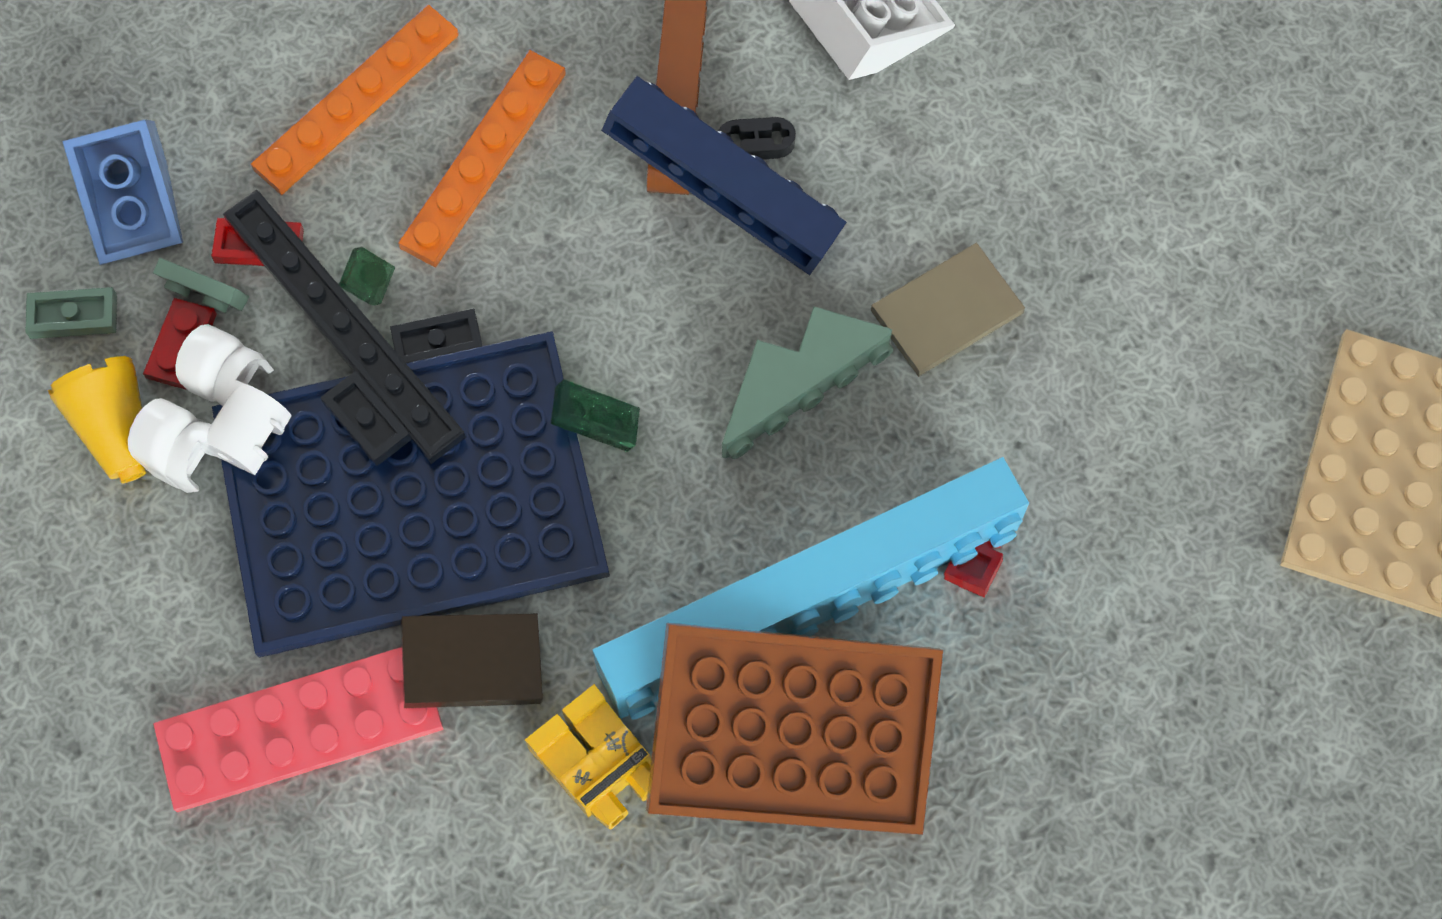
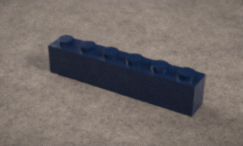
[601,76,847,276]

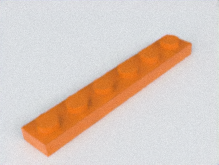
[251,5,459,195]
[399,50,566,268]

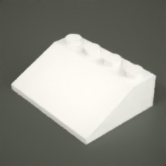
[789,0,955,80]

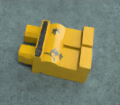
[525,684,651,830]

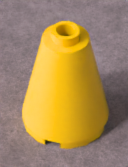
[48,356,146,483]

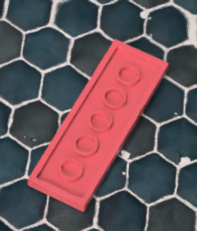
[153,647,444,812]

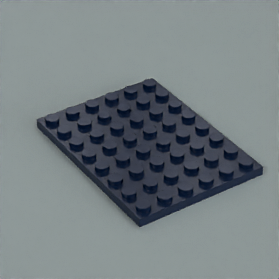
[212,331,610,658]

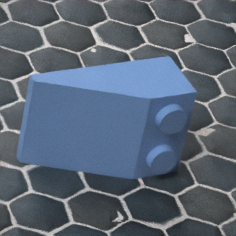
[62,119,183,265]

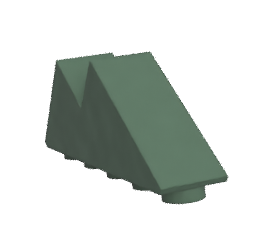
[722,306,893,459]

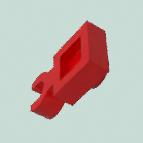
[944,541,1003,598]

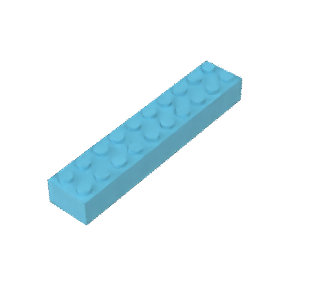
[592,457,1029,720]

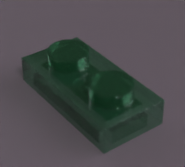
[551,379,640,452]

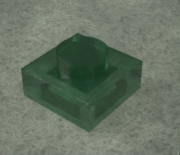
[339,247,395,306]

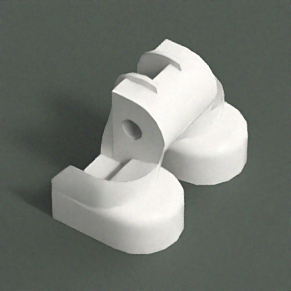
[128,324,292,493]

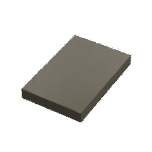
[871,242,1025,377]

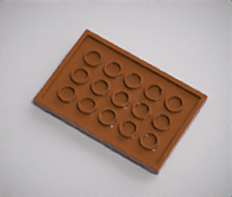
[646,623,943,835]

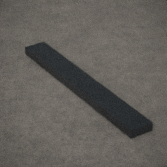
[223,190,466,464]

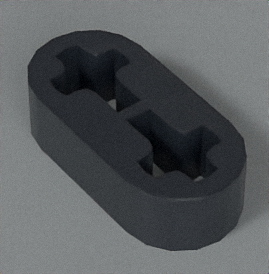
[718,117,796,159]

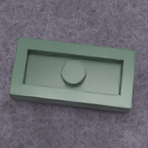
[153,257,249,313]
[25,287,117,339]

